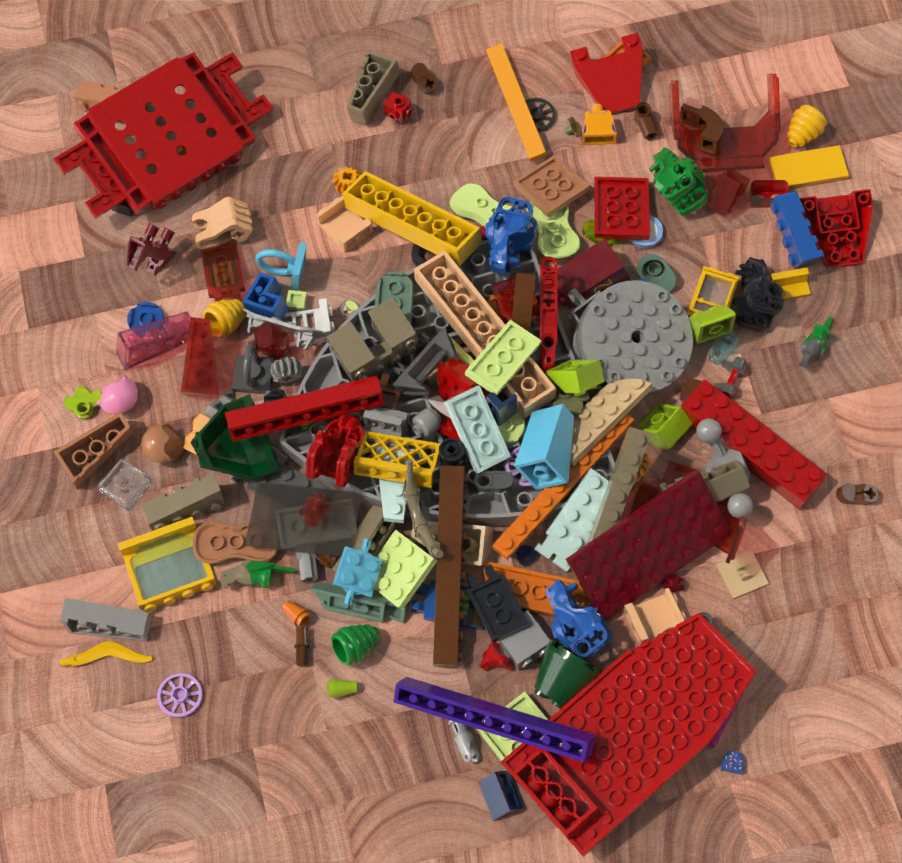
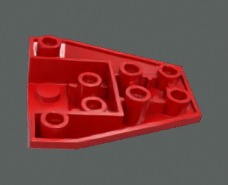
[800,189,873,268]

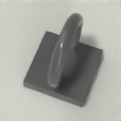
[232,342,275,394]

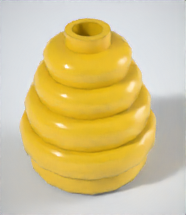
[787,105,827,148]
[203,299,247,338]

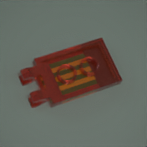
[200,243,246,302]

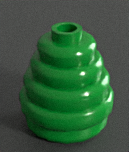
[331,624,380,666]

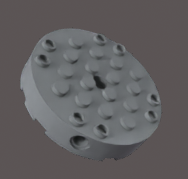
[576,280,693,395]

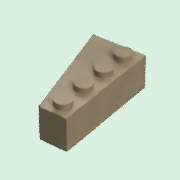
[659,460,750,502]
[142,471,226,531]

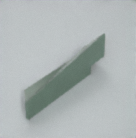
[311,582,410,623]

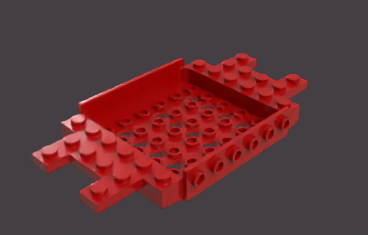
[53,52,274,219]

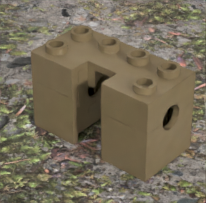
[326,297,419,382]

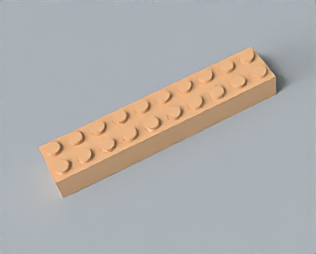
[414,250,556,418]

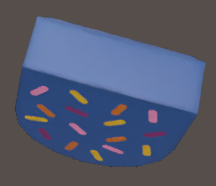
[721,751,744,775]

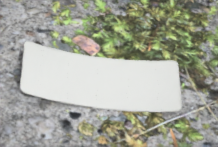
[428,395,450,418]

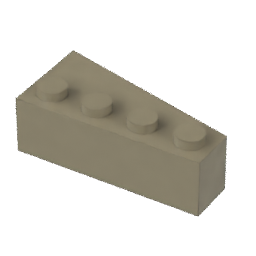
[347,50,400,125]

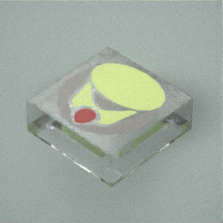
[336,297,360,320]

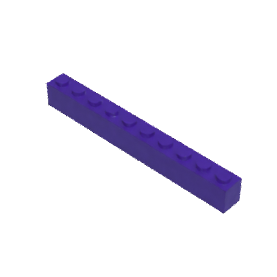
[393,677,596,762]

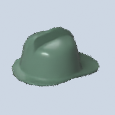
[637,254,676,292]

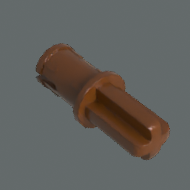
[294,626,310,667]

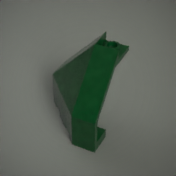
[190,394,280,480]

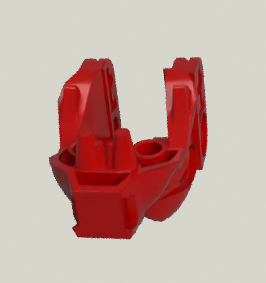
[306,415,364,488]

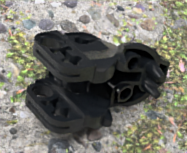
[731,257,785,333]

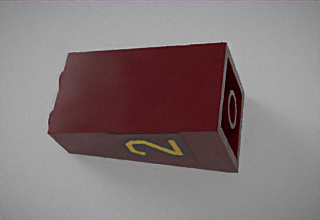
[558,238,631,309]

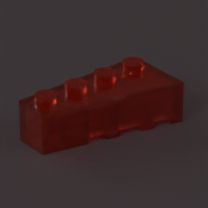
[181,317,220,399]

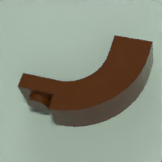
[679,103,724,155]
[512,273,536,333]

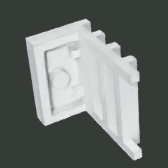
[284,298,335,348]

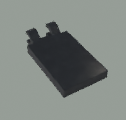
[466,565,529,643]

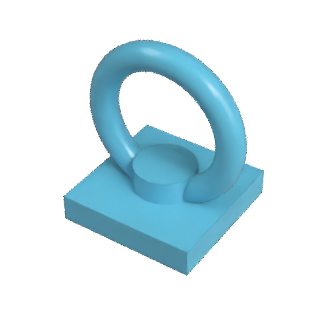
[255,242,307,291]

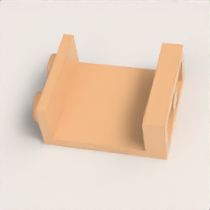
[316,196,373,252]
[624,588,686,646]

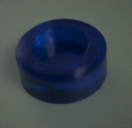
[516,545,535,566]

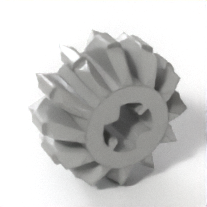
[270,357,303,384]

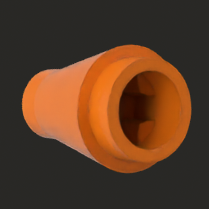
[282,600,311,626]

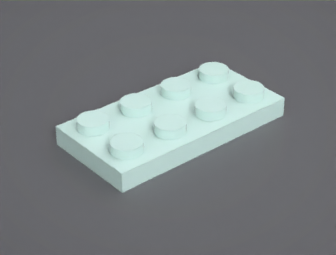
[444,385,511,473]

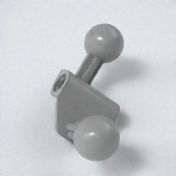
[696,418,753,518]

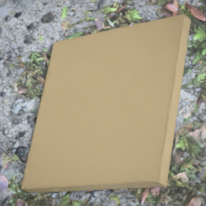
[716,549,769,599]

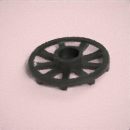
[525,98,556,132]

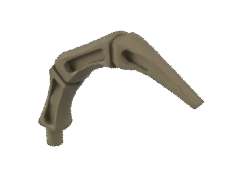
[402,459,443,558]

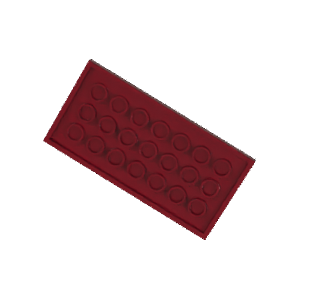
[565,469,732,621]

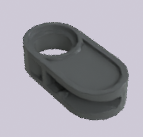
[474,471,513,492]

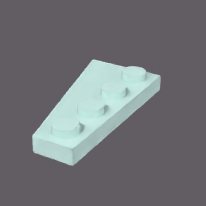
[375,446,414,523]

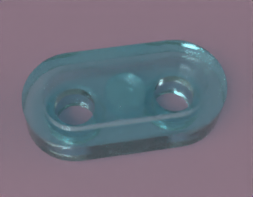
[709,331,738,364]

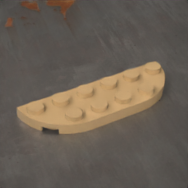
[570,379,653,466]

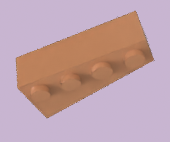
[74,80,149,122]

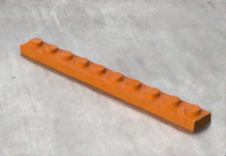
[492,414,634,560]

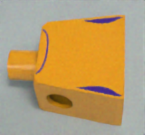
[582,104,617,145]

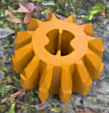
[333,165,361,195]

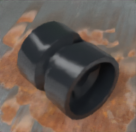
[439,438,465,466]

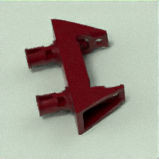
[127,223,177,275]

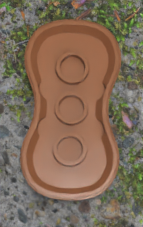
[193,519,279,564]

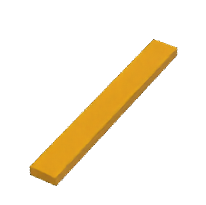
[486,43,547,162]

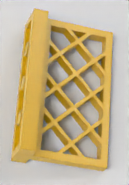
[354,431,440,488]

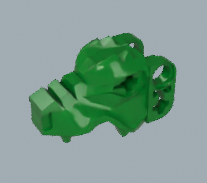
[649,147,709,216]

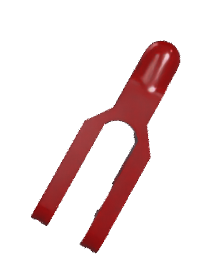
[540,256,558,372]

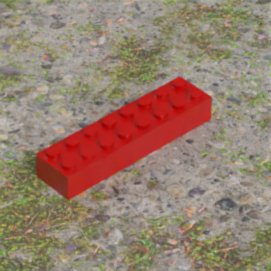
[680,379,828,510]

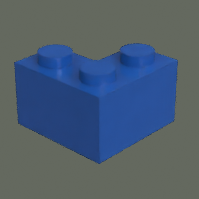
[242,272,288,320]

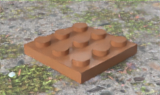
[513,155,590,217]

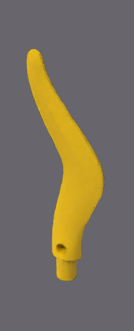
[60,641,153,667]

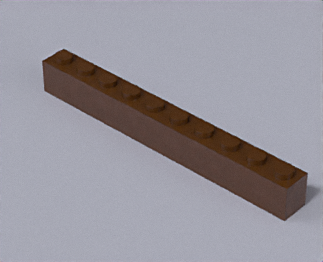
[433,466,468,667]

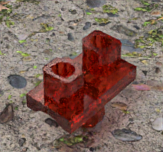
[299,492,329,527]

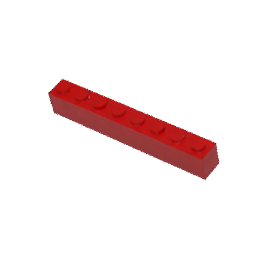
[225,376,384,442]

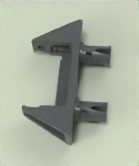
[392,328,459,396]

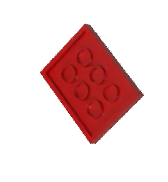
[594,176,650,240]

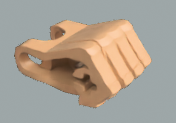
[192,197,252,250]

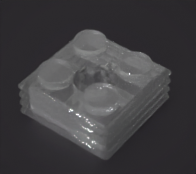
[98,458,152,511]

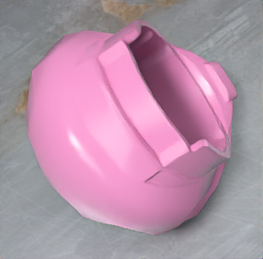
[97,375,138,415]

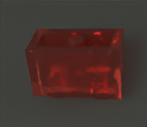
[248,323,290,359]

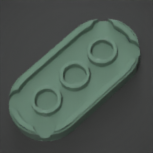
[374,271,414,325]

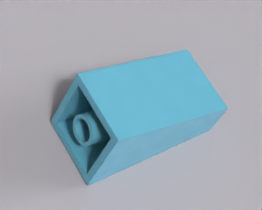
[514,404,574,490]

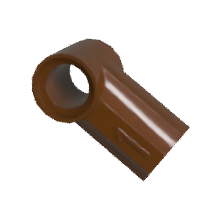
[634,102,659,140]

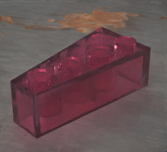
[116,311,196,370]

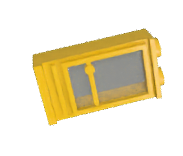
[687,266,739,342]

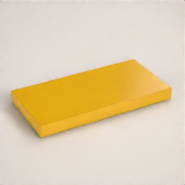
[769,145,849,189]

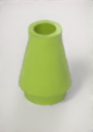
[327,678,357,699]

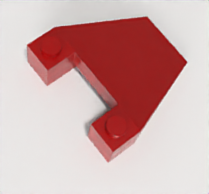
[570,33,644,114]

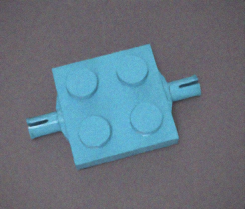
[333,539,383,606]

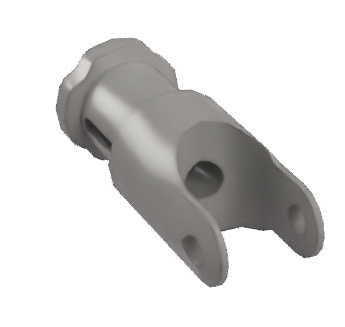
[448,720,480,762]

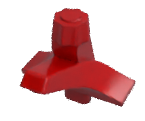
[479,641,515,672]

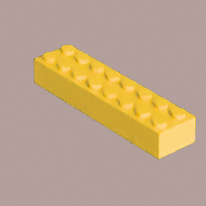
[342,171,482,266]

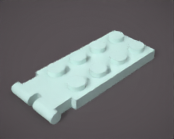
[534,468,609,572]

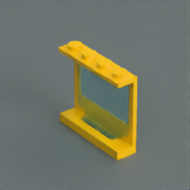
[118,517,217,612]

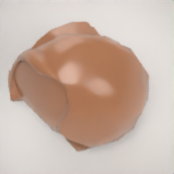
[141,422,186,464]

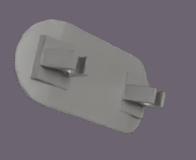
[243,309,326,351]

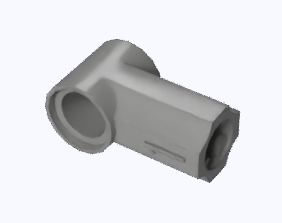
[295,542,318,583]

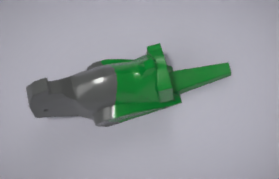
[799,316,833,369]

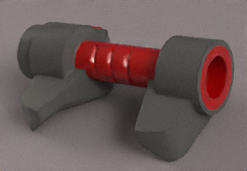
[714,357,747,398]

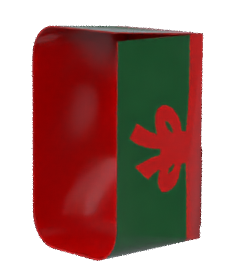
[750,180,789,208]

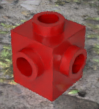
[383,92,412,123]

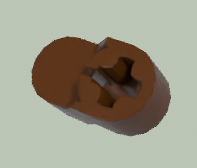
[410,63,438,94]
[836,484,879,505]

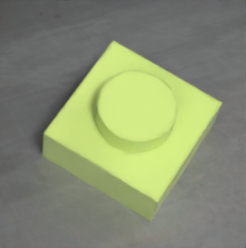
[286,290,307,311]

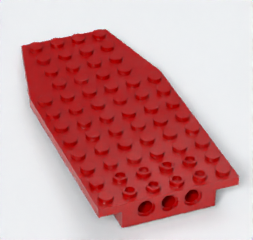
[500,613,757,857]

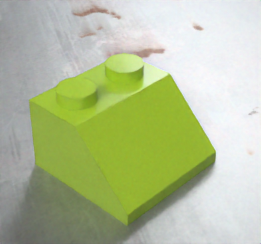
[689,305,736,344]
[546,359,604,396]
[635,403,693,450]

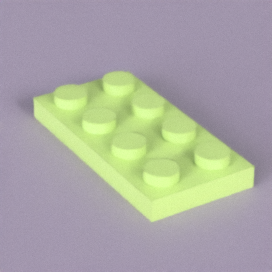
[465,320,542,396]

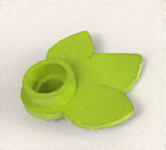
[64,385,101,419]

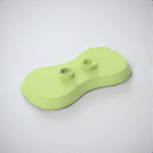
[450,183,516,227]
[527,202,580,259]

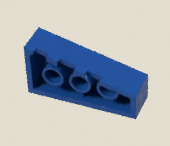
[770,191,824,270]

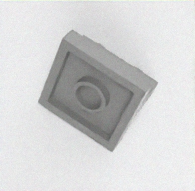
[363,406,408,447]

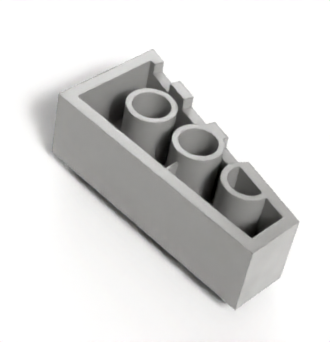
[60,598,151,642]

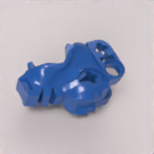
[485,197,538,276]
[545,579,613,657]

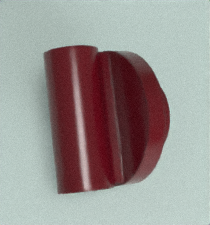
[663,575,685,592]

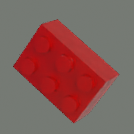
[437,359,490,401]

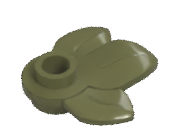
[553,388,590,414]

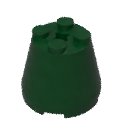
[534,639,603,709]

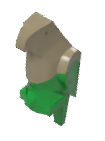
[220,560,296,589]

